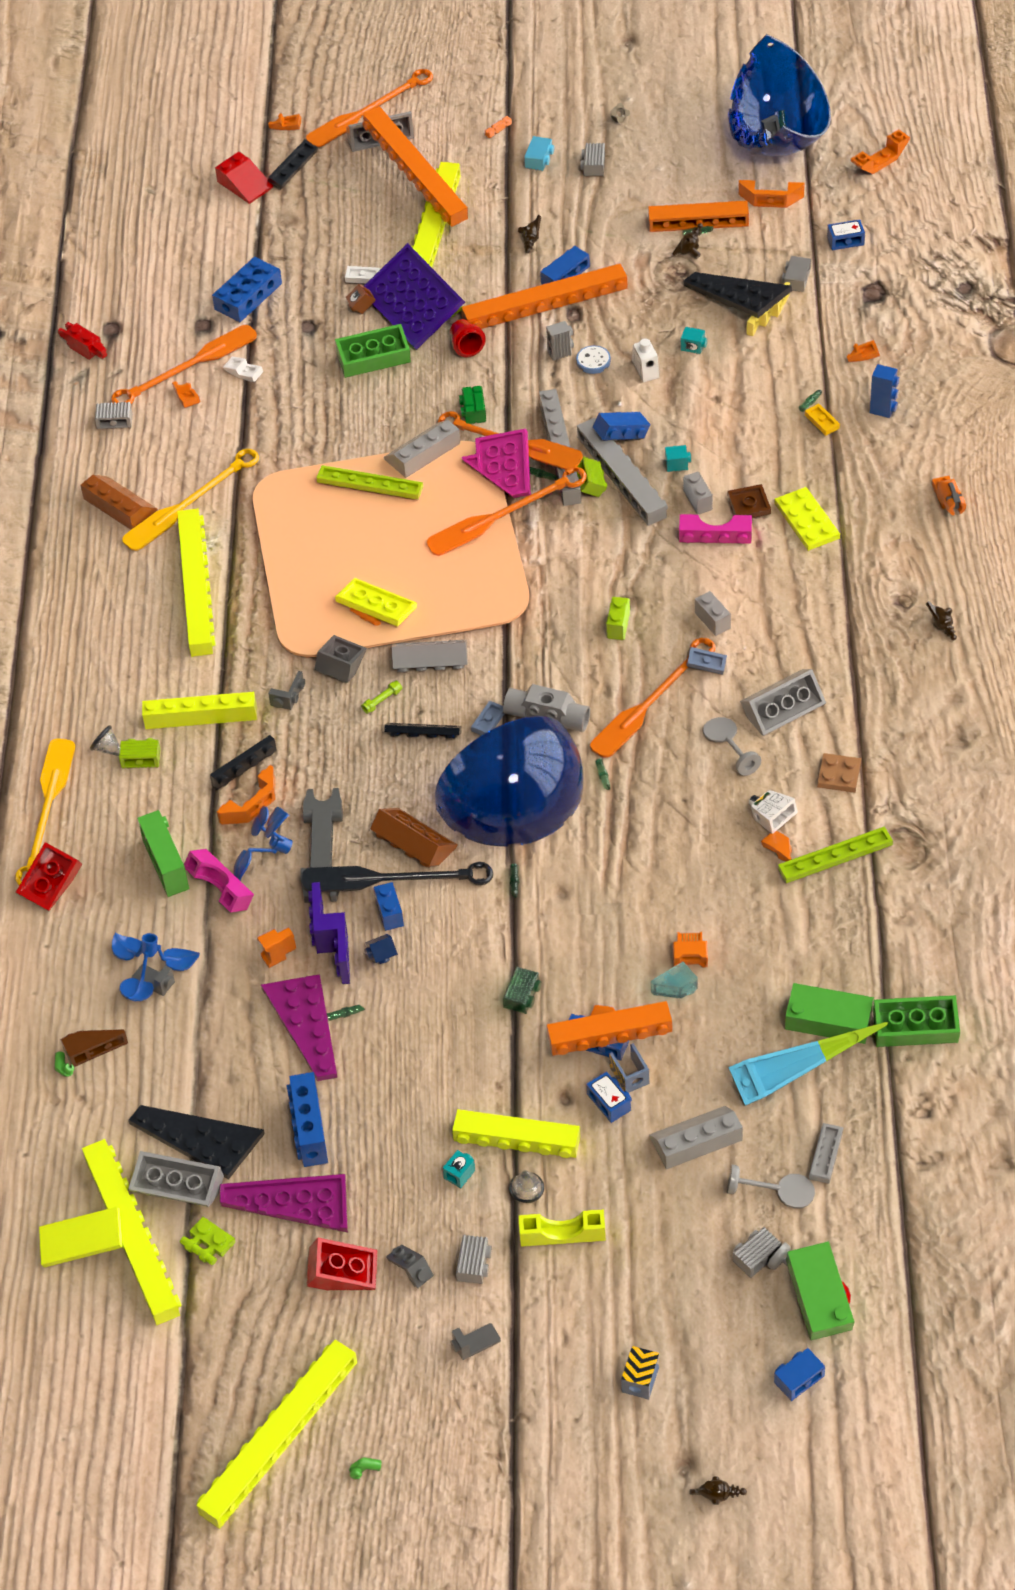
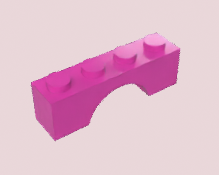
[679,514,752,544]
[184,849,254,913]

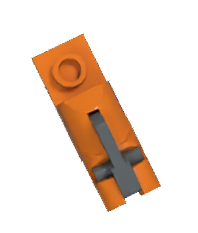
[932,476,966,515]

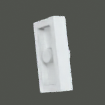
[345,266,380,283]

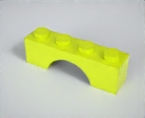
[519,1209,606,1247]

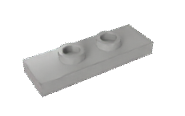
[809,1123,843,1184]

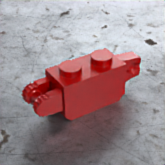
[57,322,107,360]

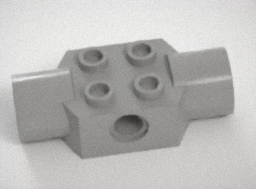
[503,684,590,733]

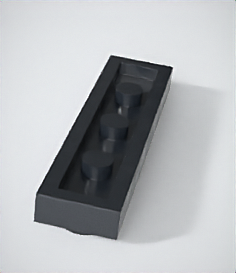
[268,139,318,190]
[384,723,462,738]
[210,735,277,791]

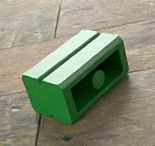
[459,386,486,424]

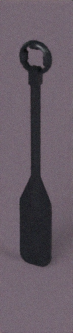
[302,862,493,892]

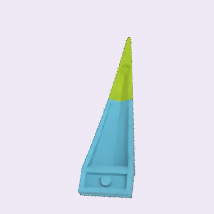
[729,1022,888,1106]

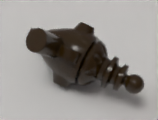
[518,215,541,253]
[672,223,703,259]
[926,601,957,640]
[689,1476,747,1505]

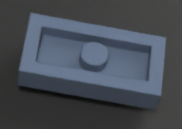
[687,647,727,675]
[471,701,505,738]

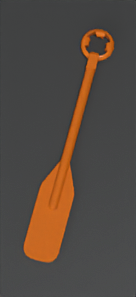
[306,69,433,147]
[111,325,257,404]
[438,411,583,470]
[427,467,587,556]
[590,638,716,758]

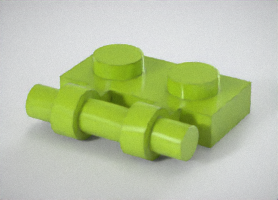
[180,1216,236,1265]

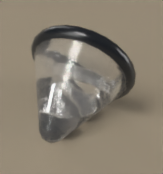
[90,725,120,756]
[509,1170,545,1203]

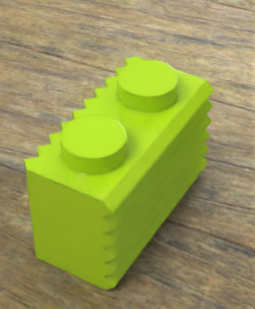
[577,456,607,497]
[606,597,630,640]
[119,738,160,769]

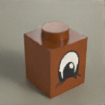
[345,284,376,314]

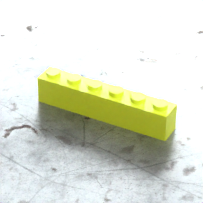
[142,692,257,729]
[452,1109,580,1158]

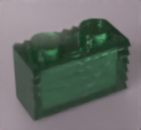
[503,967,542,1014]

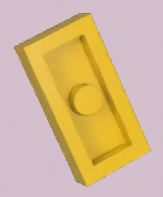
[805,403,840,436]

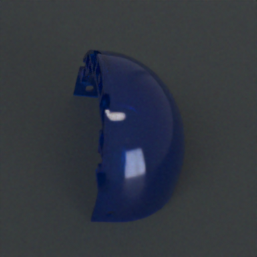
[728,34,831,157]
[435,716,584,847]

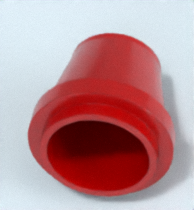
[450,319,486,357]

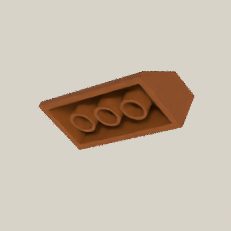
[80,475,158,530]
[370,808,458,868]

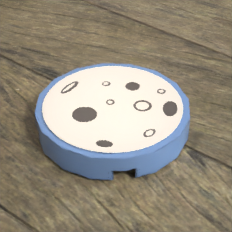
[576,345,611,374]

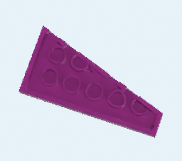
[261,974,338,1081]
[220,1174,348,1233]

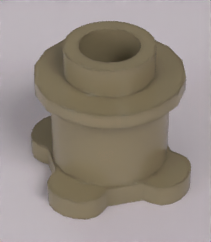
[611,103,630,123]

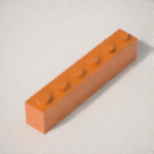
[648,200,749,232]
[547,1001,672,1056]

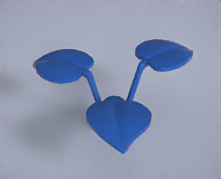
[234,806,293,881]
[112,933,200,1001]

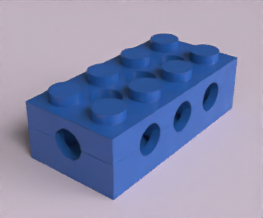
[212,256,282,322]
[287,1072,328,1167]

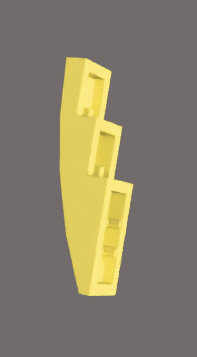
[747,282,790,336]

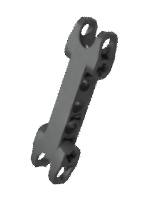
[300,788,343,903]

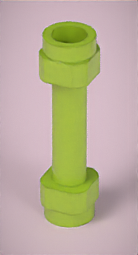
[361,680,403,714]

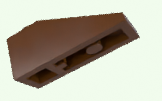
[60,1029,128,1067]

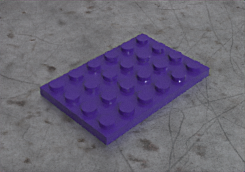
[364,243,465,350]

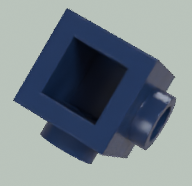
[364,934,398,964]

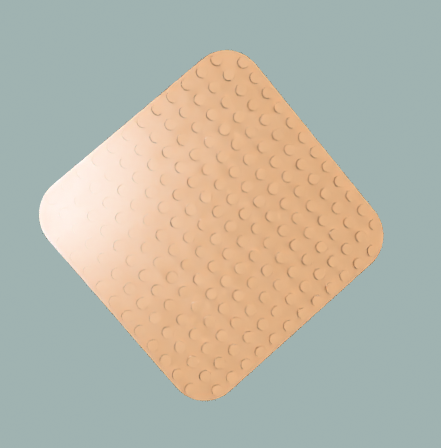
[253,441,529,658]

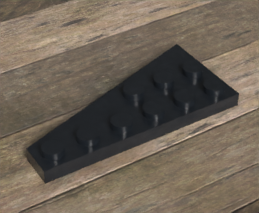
[683,272,792,318]
[129,1105,265,1180]

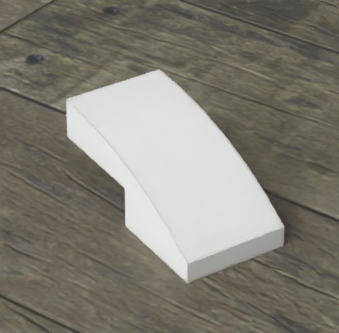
[223,356,263,382]

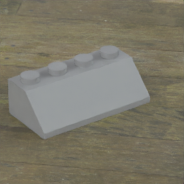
[346,111,414,152]
[384,420,460,478]
[392,639,468,672]
[740,669,826,736]
[649,1106,743,1169]
[128,1151,224,1207]

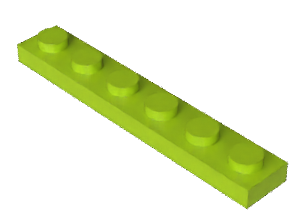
[316,465,423,500]
[778,826,893,884]

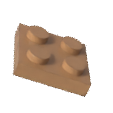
[817,753,862,793]

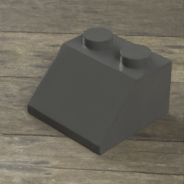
[315,635,367,683]

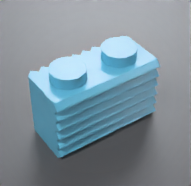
[524,136,554,171]

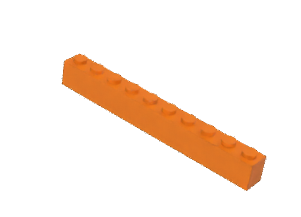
[363,106,468,227]
[461,263,628,329]

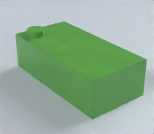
[335,324,411,378]
[137,810,189,897]
[785,983,874,1044]
[873,995,960,1047]
[786,1241,855,1341]

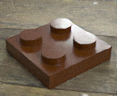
[727,484,771,518]

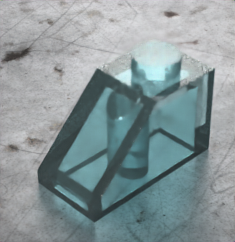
[651,962,698,999]

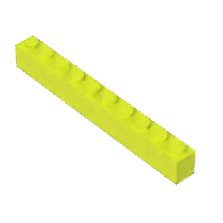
[411,162,461,267]
[177,508,216,657]
[82,1139,182,1326]
[196,1339,357,1529]

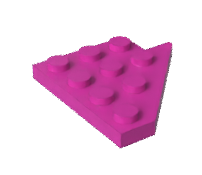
[462,429,531,498]

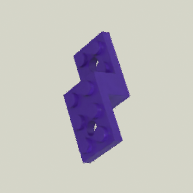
[308,882,350,984]

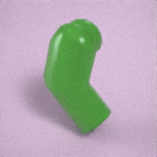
[54,1052,74,1077]
[349,1457,382,1479]

